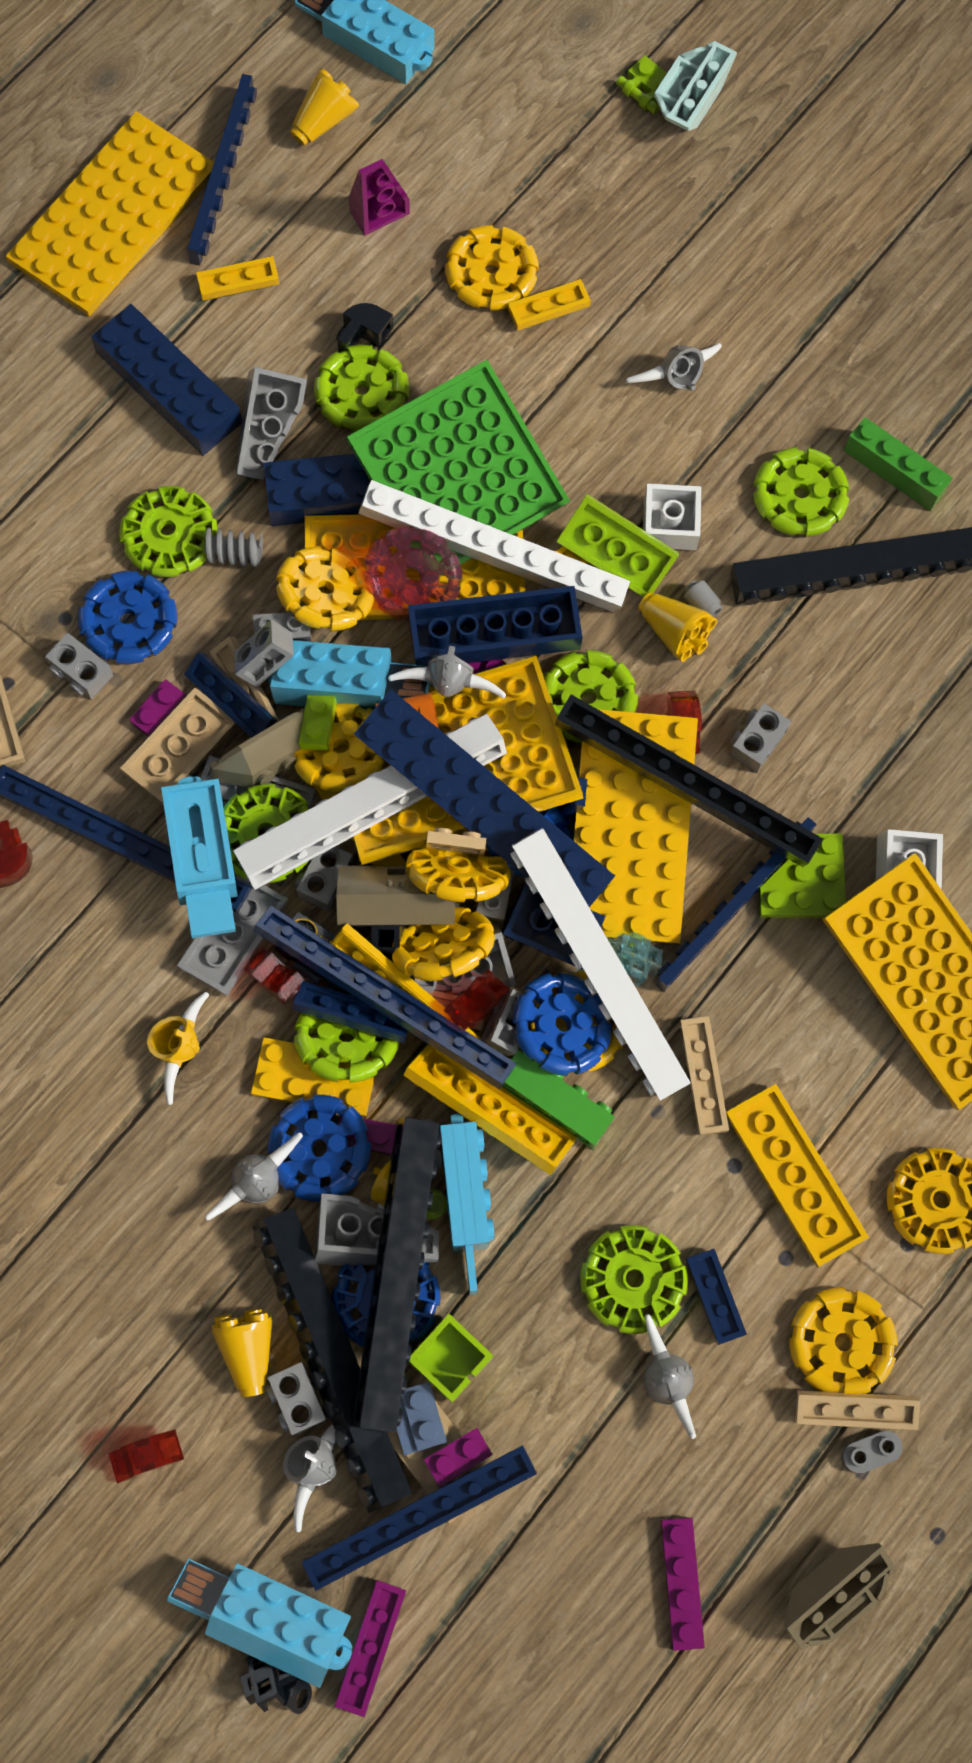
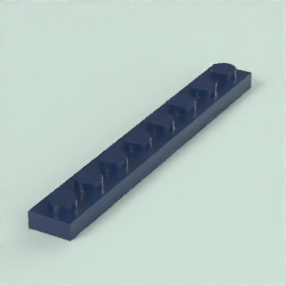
[187,74,257,266]
[656,817,817,992]
[302,1445,537,1591]

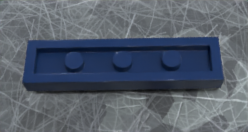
[184,652,277,738]
[293,981,409,1043]

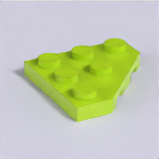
[759,833,846,918]

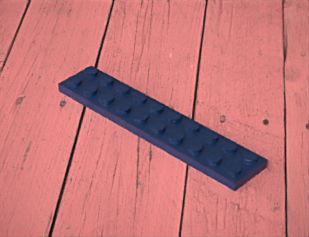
[354,689,615,907]

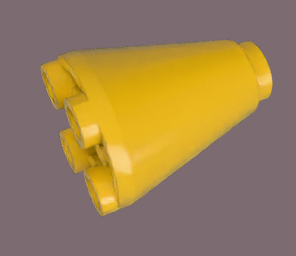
[289,68,359,146]
[639,592,717,662]
[212,1308,272,1397]

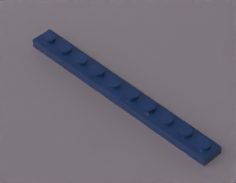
[0,765,252,914]
[253,906,517,1090]

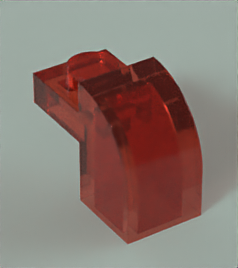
[667,690,702,754]
[0,820,33,888]
[244,949,304,1004]
[444,970,510,1031]
[108,1429,184,1483]

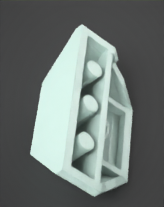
[654,41,737,131]

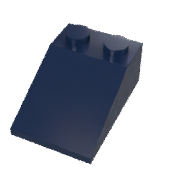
[502,882,606,969]

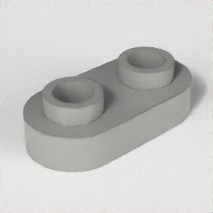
[842,1431,902,1473]

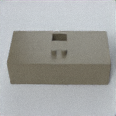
[336,866,455,925]

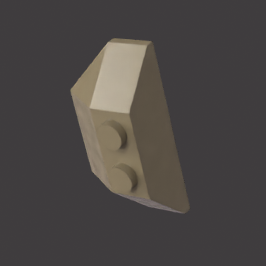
[209,708,305,787]
[784,1543,895,1649]

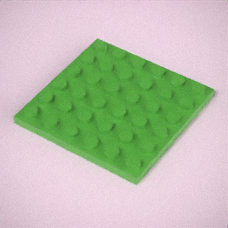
[346,360,570,582]

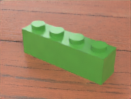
[844,417,953,511]
[502,1049,615,1150]

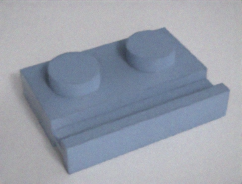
[396,1382,447,1456]

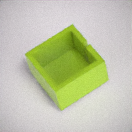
[409,1314,494,1403]

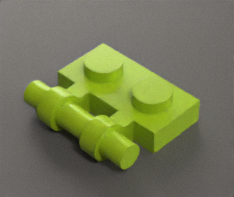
[616,55,667,115]

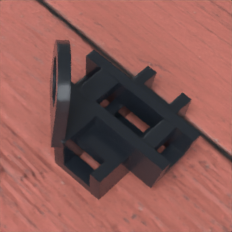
[241,1656,312,1714]

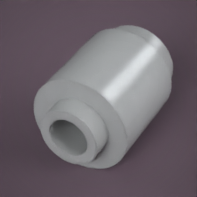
[683,580,723,617]

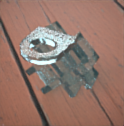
[613,932,663,986]

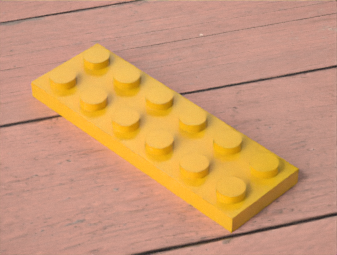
[403,1044,577,1175]
[726,1084,869,1268]

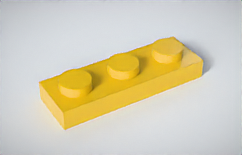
[196,256,280,301]
[508,279,591,331]

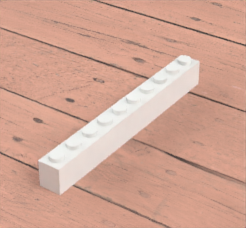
[358,480,630,613]
[233,714,507,890]
[510,828,691,1101]

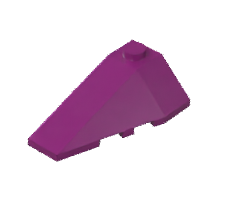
[349,159,410,235]

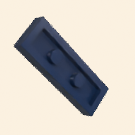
[685,1248,747,1346]

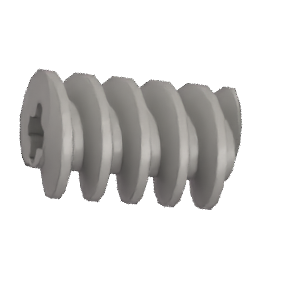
[204,528,263,567]

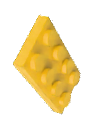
[251,1037,375,1118]

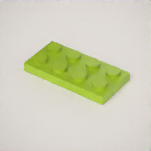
[557,494,679,597]

